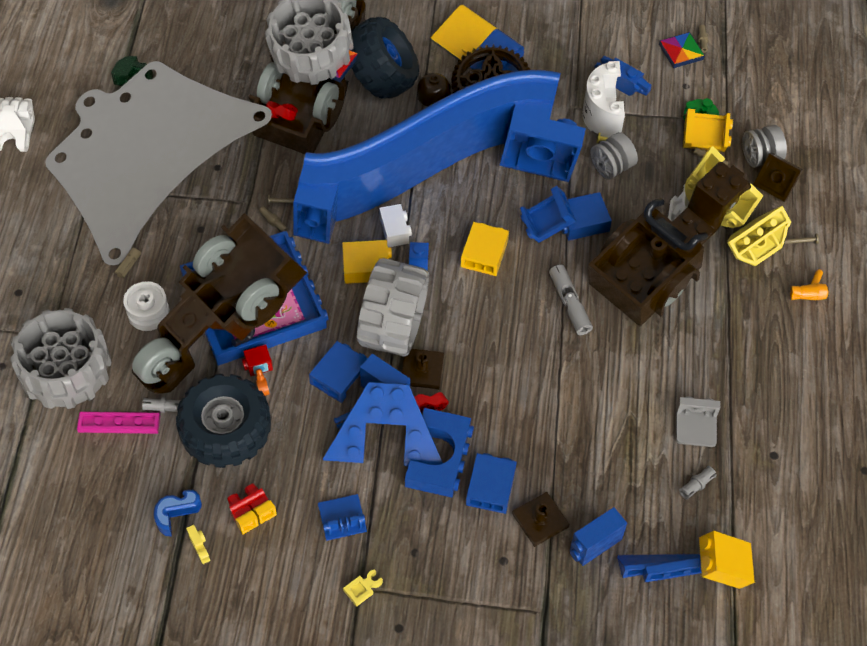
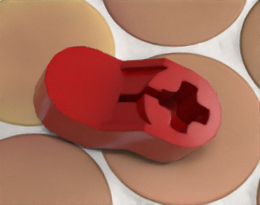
[266,101,298,121]
[415,392,449,413]

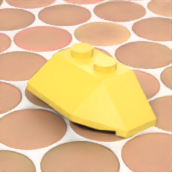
[727,206,791,266]

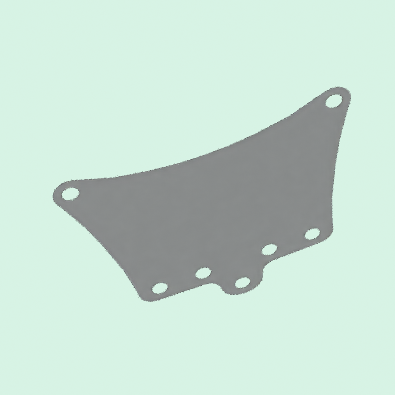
[45,61,272,265]

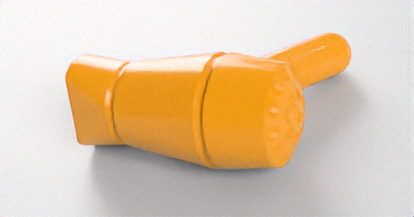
[790,269,828,301]

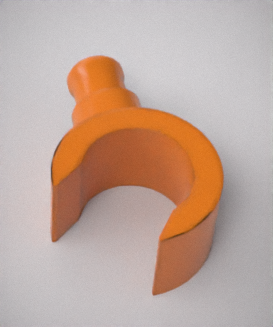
[256,369,270,396]

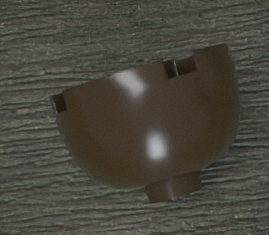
[417,73,451,107]

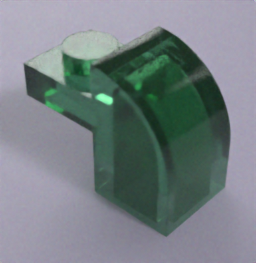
[111,56,153,86]

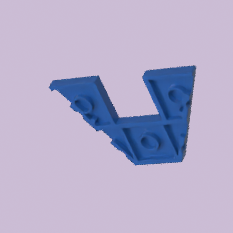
[323,382,443,466]

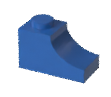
[409,242,429,271]

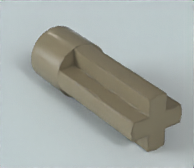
[115,248,141,278]

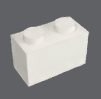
[379,204,412,247]

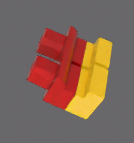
[227,483,277,535]

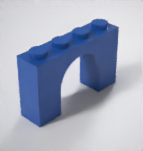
[405,408,474,498]

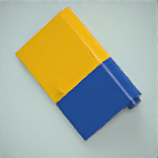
[430,5,525,70]

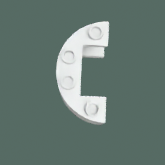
[582,61,625,138]

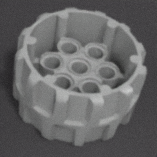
[265,0,354,85]
[357,258,429,356]
[10,308,111,409]

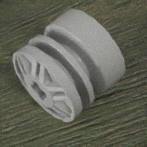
[742,125,787,168]
[590,132,638,179]

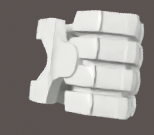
[0,97,35,152]

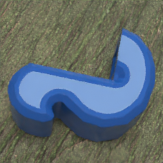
[154,490,202,537]

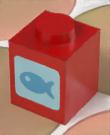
[242,345,273,377]

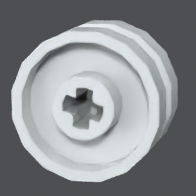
[123,282,170,331]

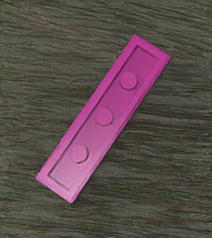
[77,412,161,434]

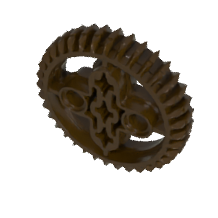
[451,44,530,93]

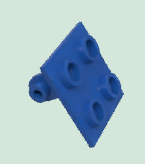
[318,494,367,541]

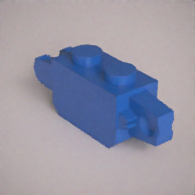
[594,56,651,96]

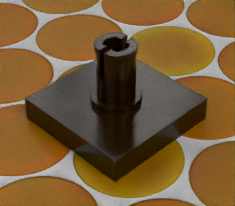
[753,152,803,202]
[402,349,444,390]
[512,492,570,547]

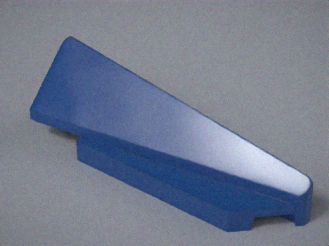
[617,554,702,582]

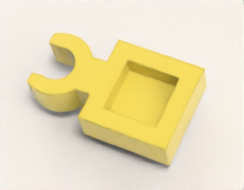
[186,525,210,564]
[343,570,383,607]

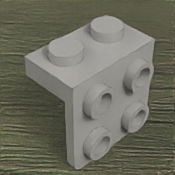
[676,397,720,447]

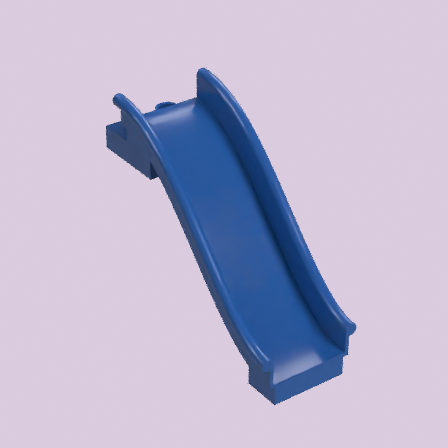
[293,70,586,244]

